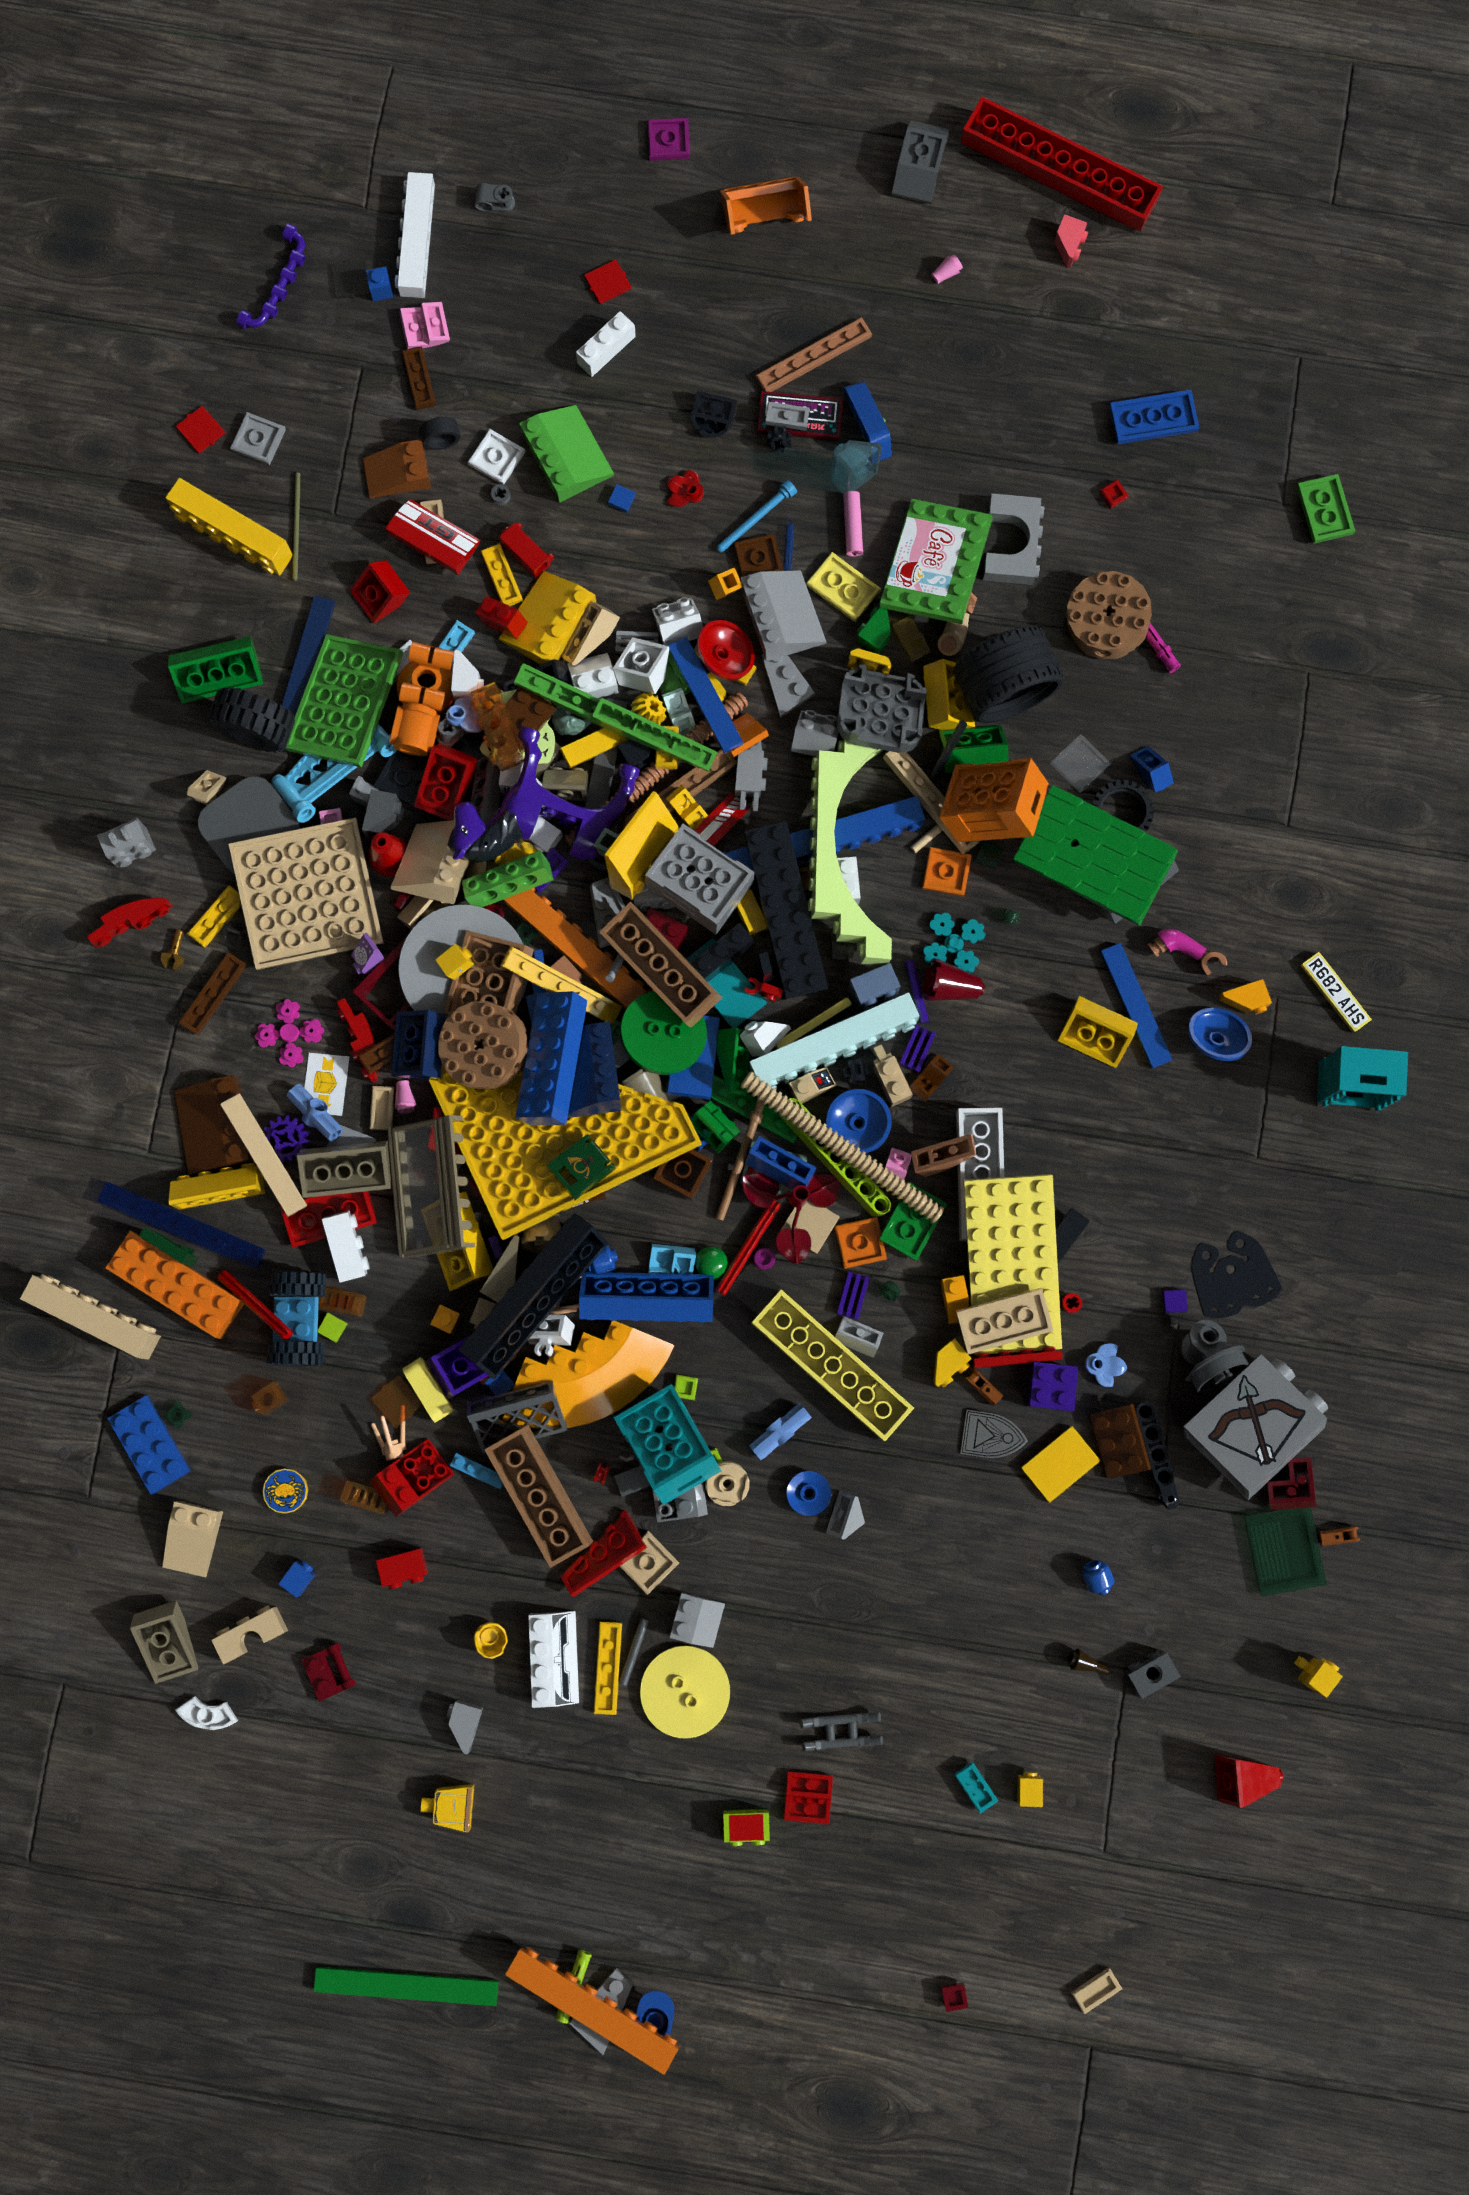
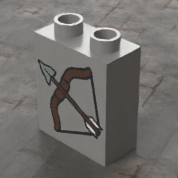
[1184,1354,1328,1500]

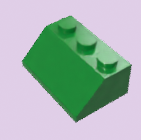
[939,725,1008,774]

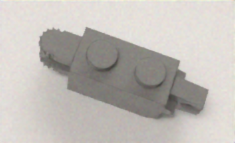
[735,741,768,811]

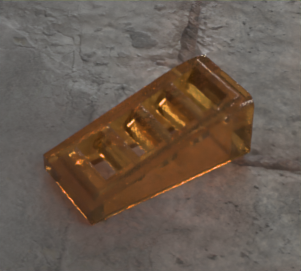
[318,1287,367,1317]
[340,1480,387,1515]

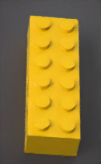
[166,478,293,576]

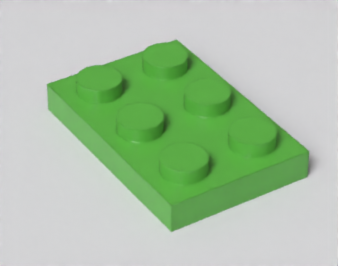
[1296,474,1355,544]

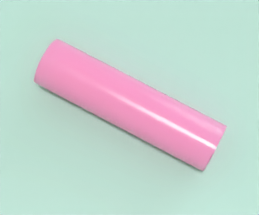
[843,491,863,557]

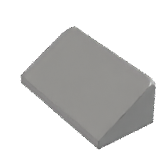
[835,1316,884,1357]

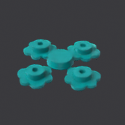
[923,913,985,973]

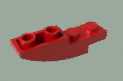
[87,898,173,948]
[337,998,379,1083]

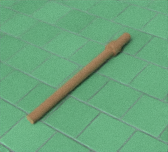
[715,1100,765,1221]

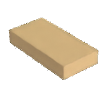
[370,1086,395,1130]
[1071,1967,1122,2014]

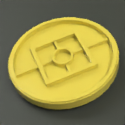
[640,1645,730,1738]

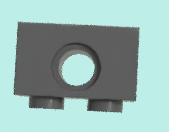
[1125,1650,1181,1699]

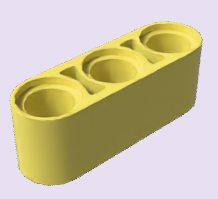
[402,1357,454,1423]

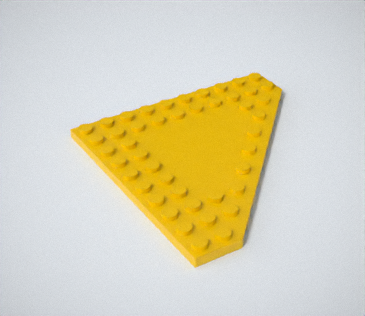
[428,1045,702,1240]

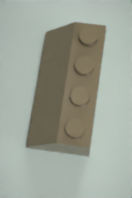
[297,1140,391,1198]

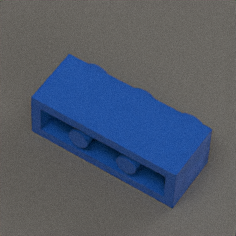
[745,1136,816,1190]

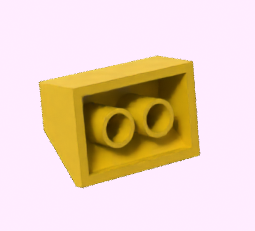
[923,659,975,730]
[1058,996,1138,1068]

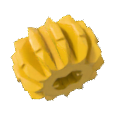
[631,692,667,725]

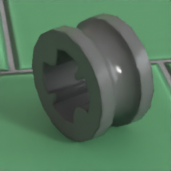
[491,484,511,505]

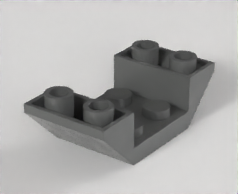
[892,120,950,204]

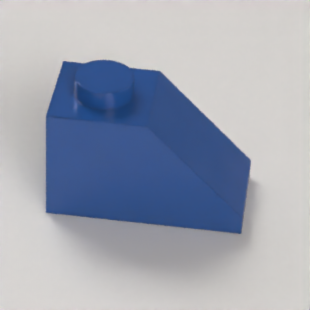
[1130,746,1174,793]

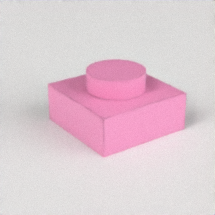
[319,808,343,825]

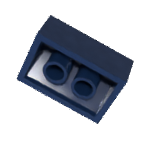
[391,1010,446,1080]

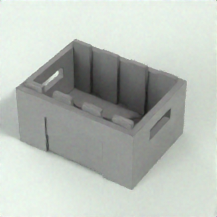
[645,824,754,934]

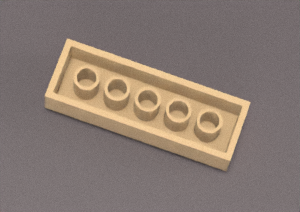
[20,1274,161,1360]

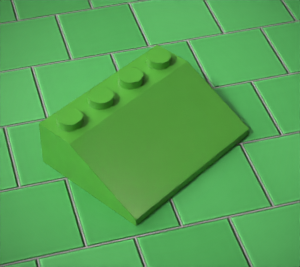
[519,405,614,503]

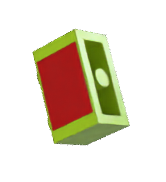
[723,1809,770,1846]

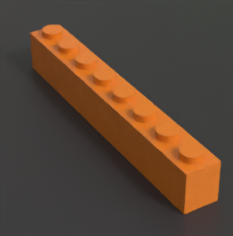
[503,888,647,1010]
[505,1947,680,2075]

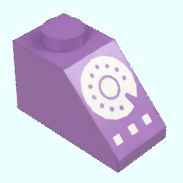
[351,932,385,977]

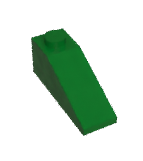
[716,1028,750,1096]

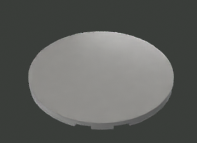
[399,905,528,1019]

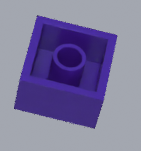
[1027,1362,1078,1412]

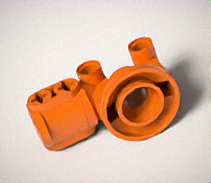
[390,641,454,756]

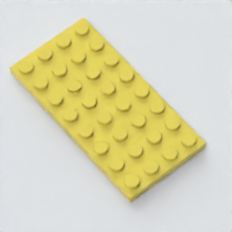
[963,1174,1062,1355]

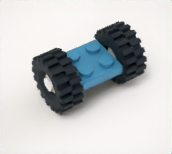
[267,1272,326,1366]

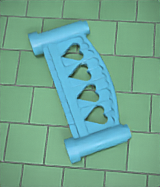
[271,724,397,822]

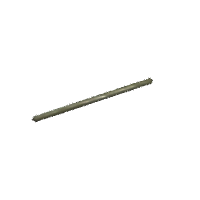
[292,472,301,581]

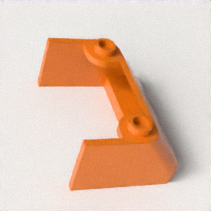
[720,177,812,234]

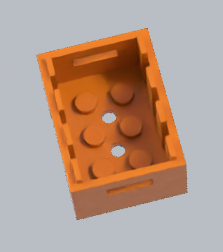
[939,758,1049,842]

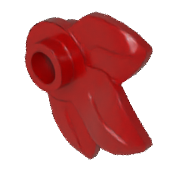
[667,470,704,507]

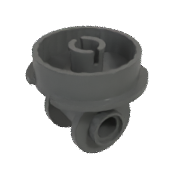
[1181,1320,1249,1393]

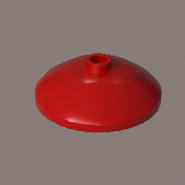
[697,620,755,680]

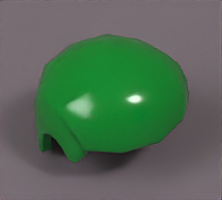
[695,1246,729,1281]

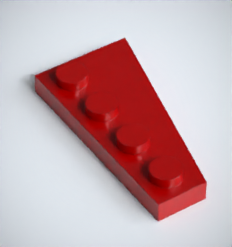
[561,1510,647,1597]

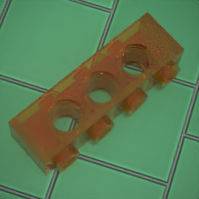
[471,682,524,772]

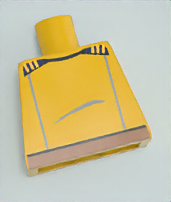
[421,1784,474,1832]

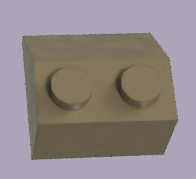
[542,767,589,802]

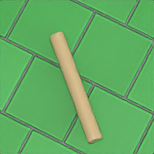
[910,824,943,853]

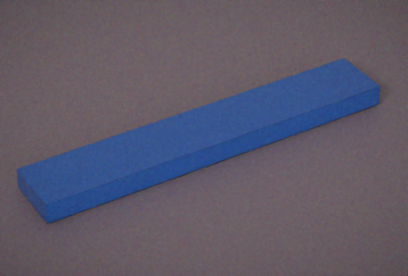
[668,637,743,753]
[1100,943,1172,1069]

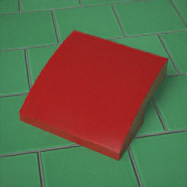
[784,1772,833,1825]

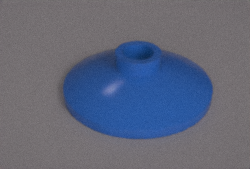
[787,1471,831,1516]

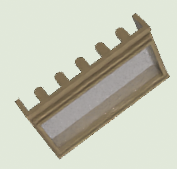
[388,1115,475,1258]

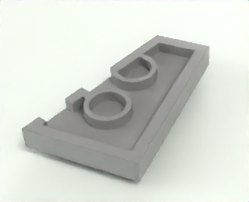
[590,877,625,949]
[569,1968,633,2055]

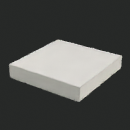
[468,429,525,485]

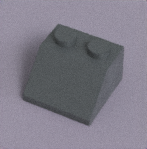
[362,789,404,842]

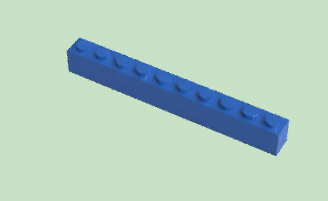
[724,796,925,870]

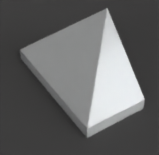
[826,1491,865,1540]

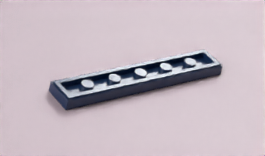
[282,595,336,718]

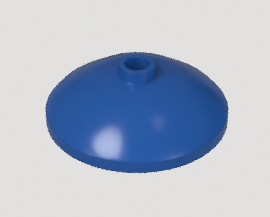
[1188,1008,1252,1061]
[826,1089,892,1153]

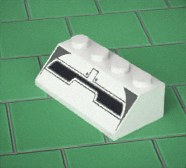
[529,1611,579,1708]

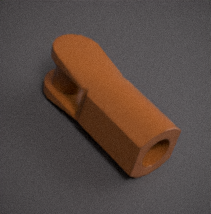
[965,1368,1003,1406]
[1317,1526,1361,1547]

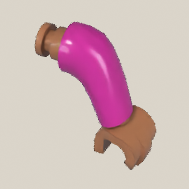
[1148,929,1227,976]

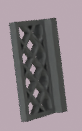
[467,1380,568,1454]

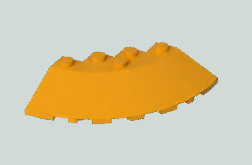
[503,1321,674,1428]

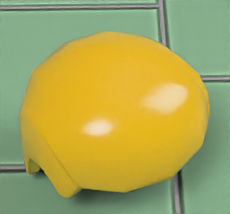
[473,1622,508,1659]

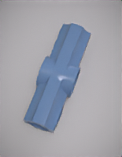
[286,1084,343,1142]
[749,1403,812,1460]

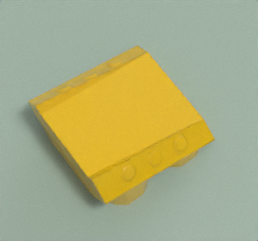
[848,648,892,674]

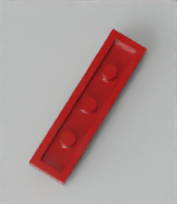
[972,1347,1063,1368]

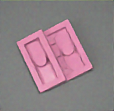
[399,302,450,350]

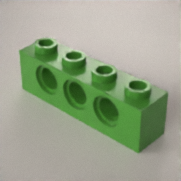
[461,850,554,908]

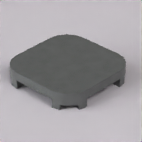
[837,665,927,753]
[198,777,302,876]

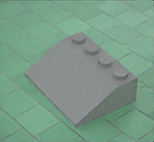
[741,570,826,661]

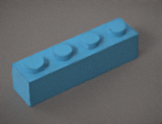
[450,1453,503,1489]

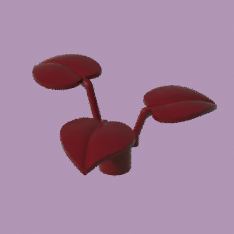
[742,1173,840,1264]

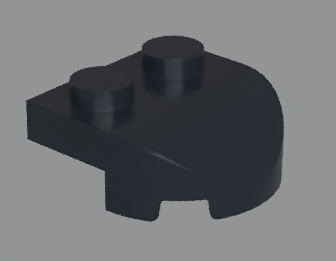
[691,390,738,438]

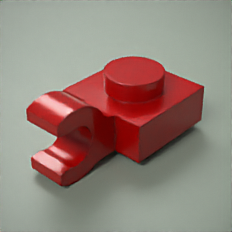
[744,978,784,1002]

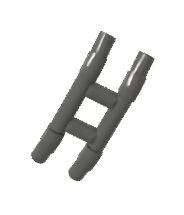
[800,1712,883,1752]

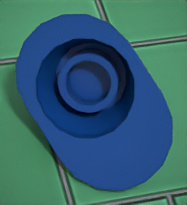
[636,1991,674,2036]

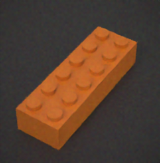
[106,1231,244,1339]

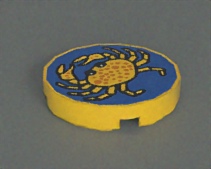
[263,1469,308,1514]

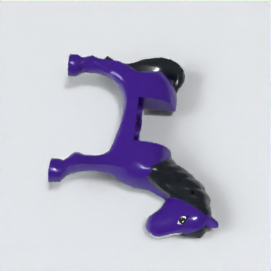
[448,727,640,873]

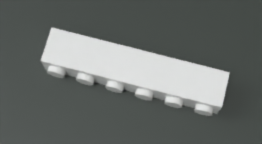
[395,172,435,298]

